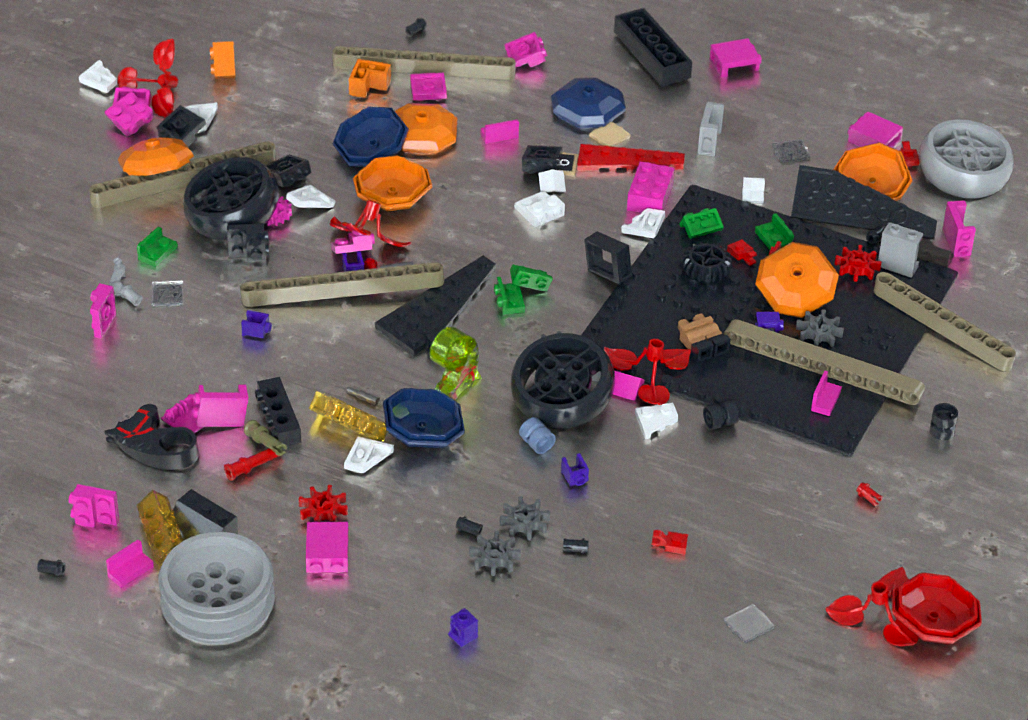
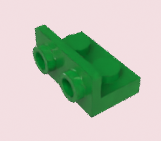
[680,208,724,239]
[755,213,794,250]
[137,226,178,267]
[510,264,553,292]
[494,277,525,315]

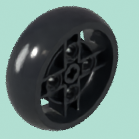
[183,157,279,240]
[511,333,615,429]

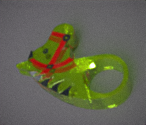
[430,327,481,400]

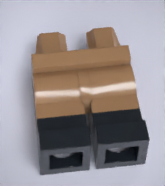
[678,313,731,363]

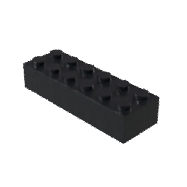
[614,8,692,86]

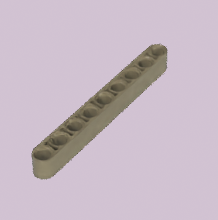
[874,272,1016,372]

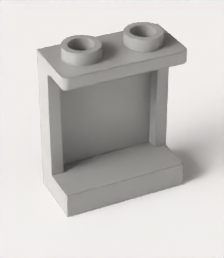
[698,102,724,157]
[878,223,923,278]

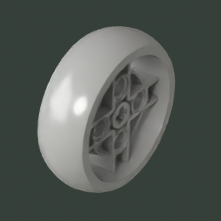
[919,120,1014,198]

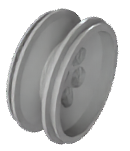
[158,532,275,644]

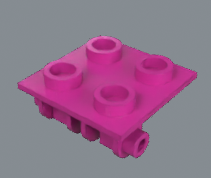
[161,394,203,433]

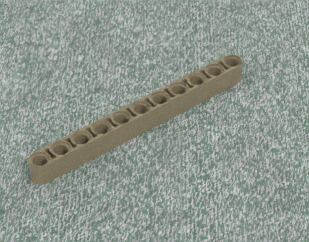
[332,46,516,80]
[89,141,276,208]
[240,262,444,307]
[723,319,925,405]

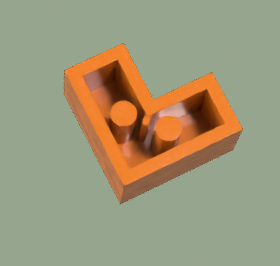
[210,42,235,79]
[349,59,391,98]

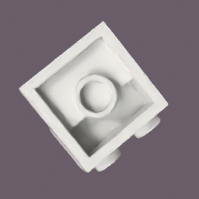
[515,191,565,227]

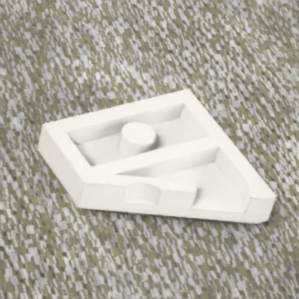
[79,60,117,93]
[184,103,218,132]
[286,185,336,208]
[621,208,665,238]
[635,403,678,439]
[344,437,394,473]

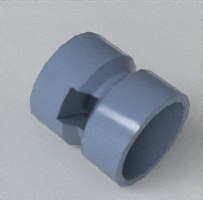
[519,417,556,454]

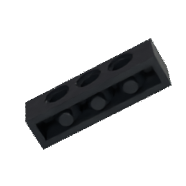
[255,377,301,446]

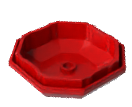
[891,572,982,644]

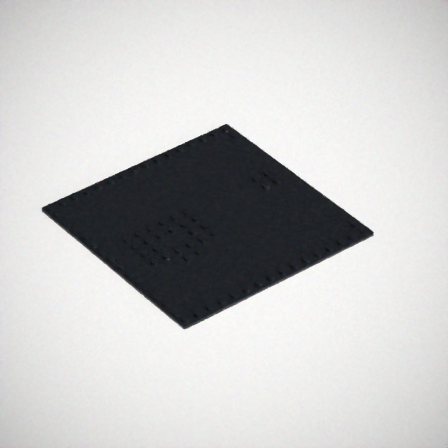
[581,185,958,456]

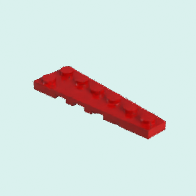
[577,144,685,171]

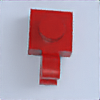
[899,141,920,167]
[727,239,757,266]
[651,530,688,555]

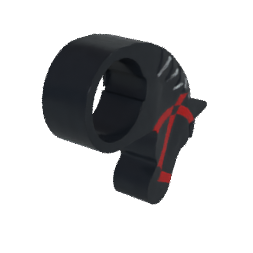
[104,404,199,470]

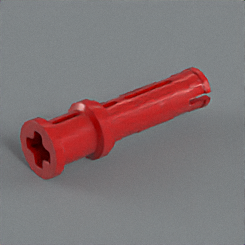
[224,448,280,481]

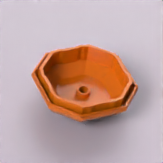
[395,103,457,154]
[118,138,193,176]
[833,143,912,201]
[353,156,432,211]
[755,242,839,318]

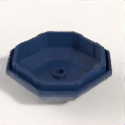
[551,77,626,129]
[333,107,409,167]
[383,388,465,448]

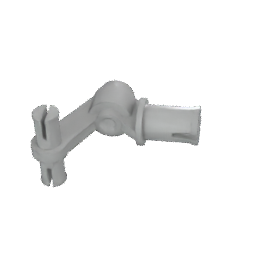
[109,257,143,306]

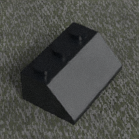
[165,489,238,541]

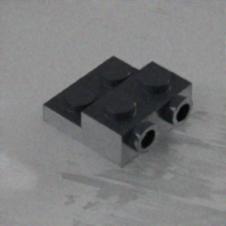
[156,105,206,146]
[522,145,562,174]
[265,154,312,187]
[227,223,269,262]

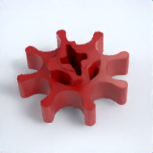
[834,245,882,282]
[299,485,348,522]

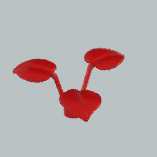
[117,39,178,117]
[329,200,411,247]
[604,339,691,405]
[826,567,919,646]

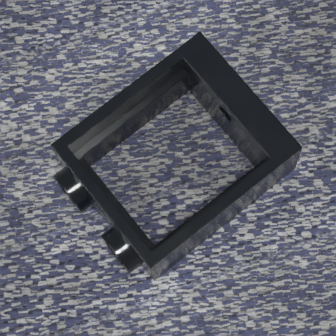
[584,231,632,284]

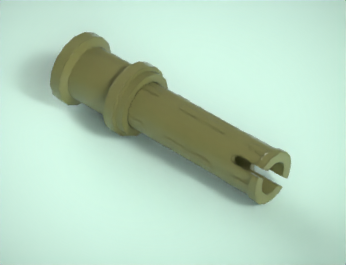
[244,420,287,456]

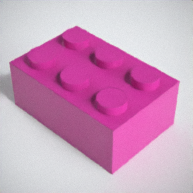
[627,162,675,213]

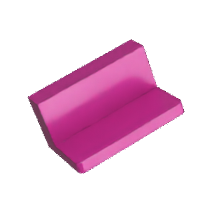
[480,120,519,144]
[613,371,645,401]
[811,371,842,416]
[106,540,154,588]

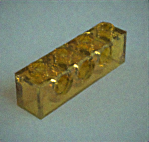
[309,391,388,442]
[136,490,183,566]

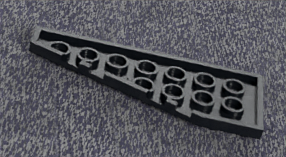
[791,165,937,240]
[375,255,496,356]

